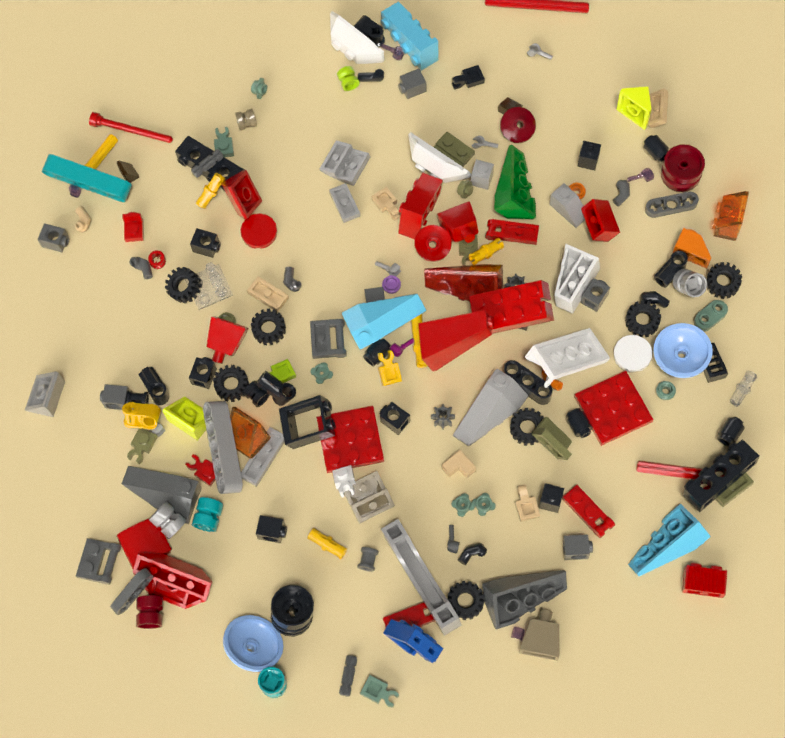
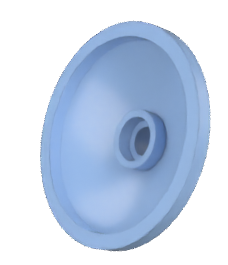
[653,323,712,378]
[223,615,283,672]

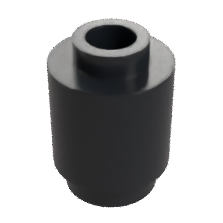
[644,135,669,162]
[363,338,391,367]
[566,408,593,438]
[717,417,745,447]

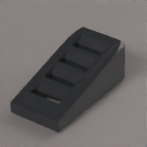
[704,343,728,383]

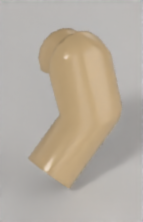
[75,206,91,232]

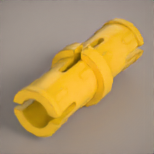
[196,173,225,209]
[468,238,504,265]
[307,528,347,559]

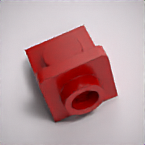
[122,212,144,242]

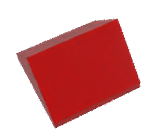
[221,170,262,219]

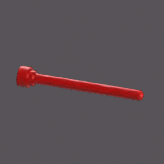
[89,112,173,143]

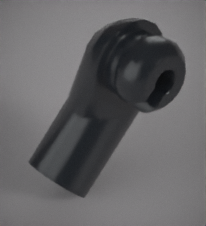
[358,69,384,82]
[458,543,487,566]

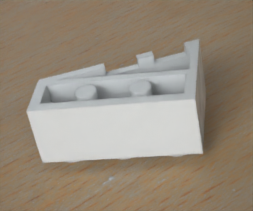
[554,244,600,314]

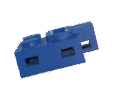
[383,619,443,663]

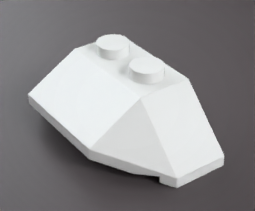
[330,11,384,64]
[408,132,471,183]

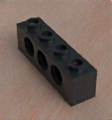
[175,136,245,191]
[683,439,760,512]

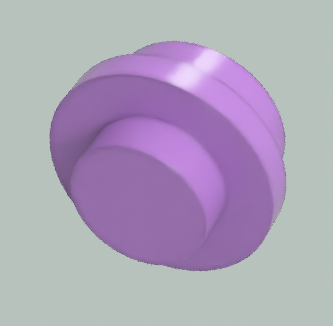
[382,275,401,294]

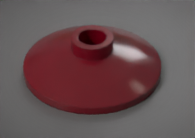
[500,107,536,143]

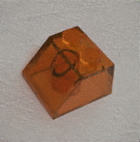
[712,191,749,241]

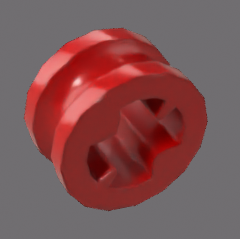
[148,250,166,269]

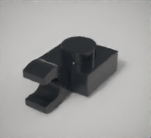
[452,65,485,90]

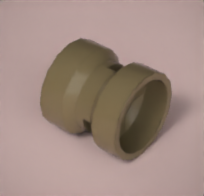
[235,109,257,130]

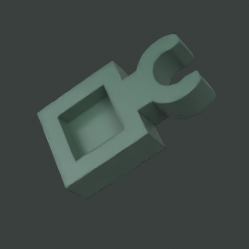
[214,127,234,157]
[360,675,399,708]

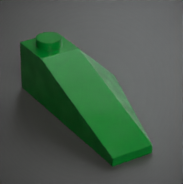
[494,144,536,219]

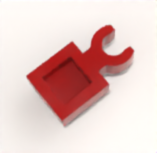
[185,454,216,487]

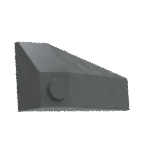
[121,466,202,524]
[482,570,567,630]

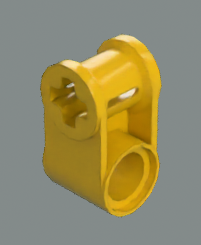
[122,402,161,429]

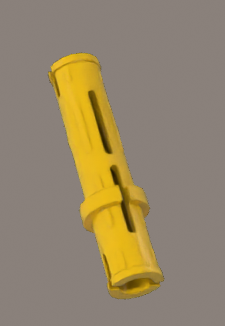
[411,314,427,368]

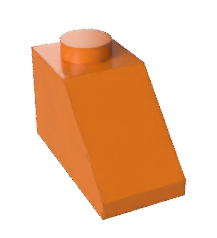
[673,228,711,269]

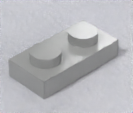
[329,183,360,223]

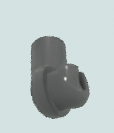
[613,180,630,207]

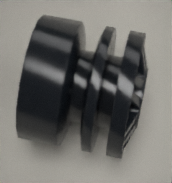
[271,585,314,637]

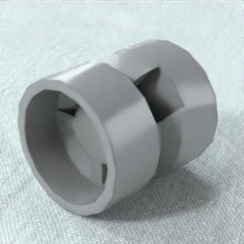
[673,269,707,298]
[149,501,187,539]

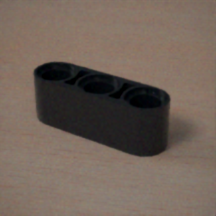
[504,360,553,405]

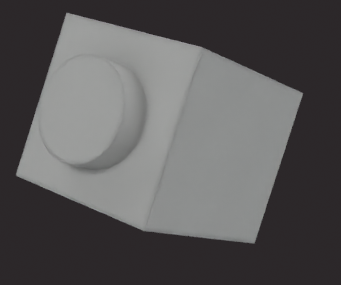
[471,159,494,190]

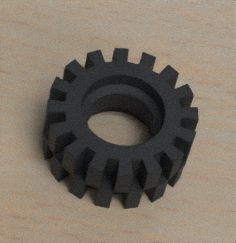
[706,262,742,299]
[165,267,202,303]
[625,300,661,338]
[251,309,286,346]
[213,365,249,402]
[510,408,544,446]
[448,581,484,620]

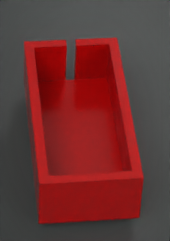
[469,280,554,334]

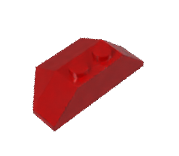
[133,553,213,609]

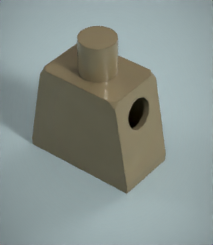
[519,610,560,661]

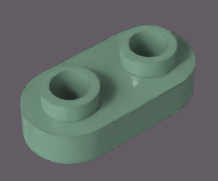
[694,300,728,332]

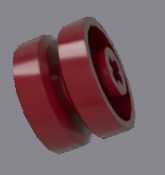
[661,144,705,192]

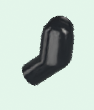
[641,291,670,308]

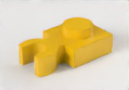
[378,350,402,386]

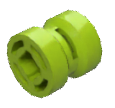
[337,66,360,91]

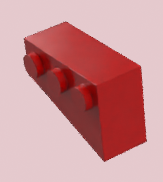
[398,173,443,240]

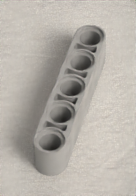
[203,401,243,494]

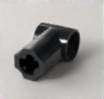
[654,251,688,288]
[138,366,169,405]
[256,371,296,406]

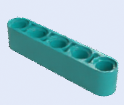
[41,154,132,202]

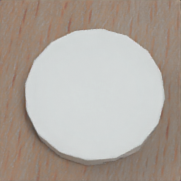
[614,335,652,372]

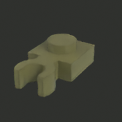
[459,235,478,268]
[127,428,158,464]

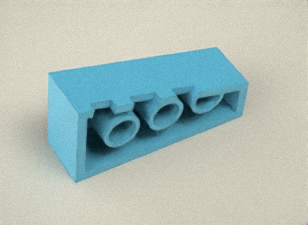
[380,1,439,71]

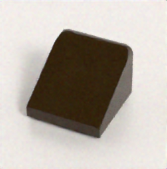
[498,97,523,114]
[116,160,139,183]

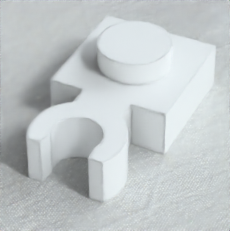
[332,465,356,498]

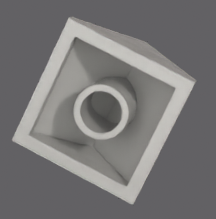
[25,371,65,417]

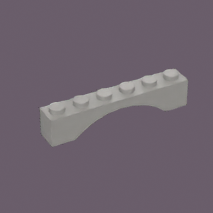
[381,519,462,636]

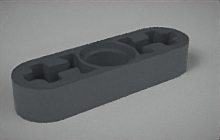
[645,191,699,218]
[110,568,153,615]

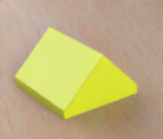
[616,87,651,130]
[163,396,206,441]

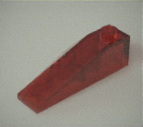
[424,264,503,302]

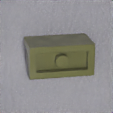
[532,417,572,460]

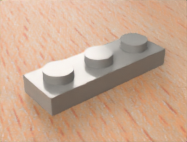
[241,427,284,487]

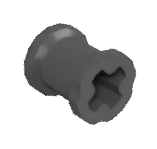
[357,547,379,572]

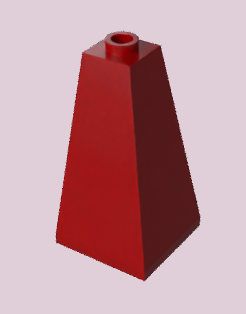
[418,310,494,371]

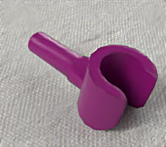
[390,338,414,357]

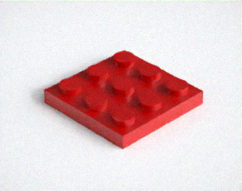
[574,371,654,446]
[316,406,384,473]

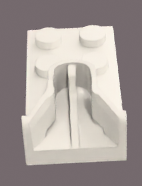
[525,328,610,388]

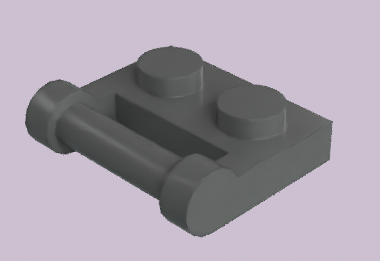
[310,319,347,359]
[76,538,121,585]

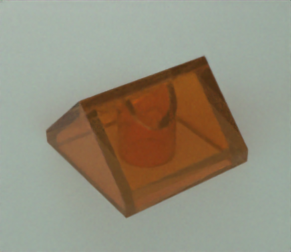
[230,407,271,459]

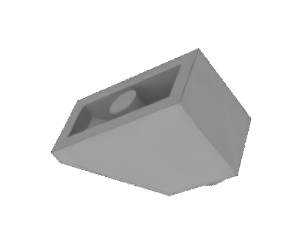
[550,183,585,228]

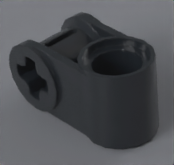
[354,15,385,47]

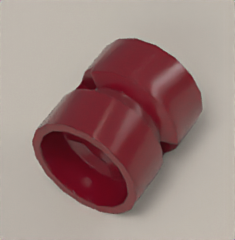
[136,595,163,629]

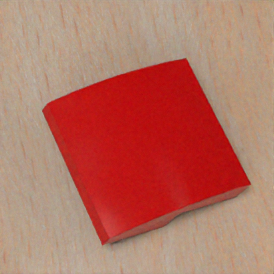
[116,518,172,569]

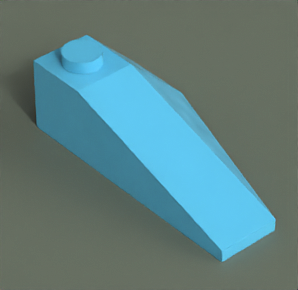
[342,293,427,350]
[628,504,711,576]

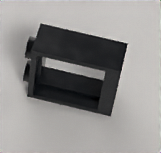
[279,395,336,449]

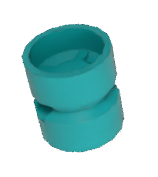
[191,497,224,532]
[258,667,287,698]

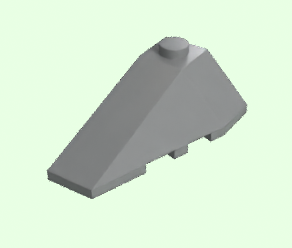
[453,369,528,446]

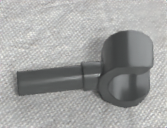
[447,525,460,553]

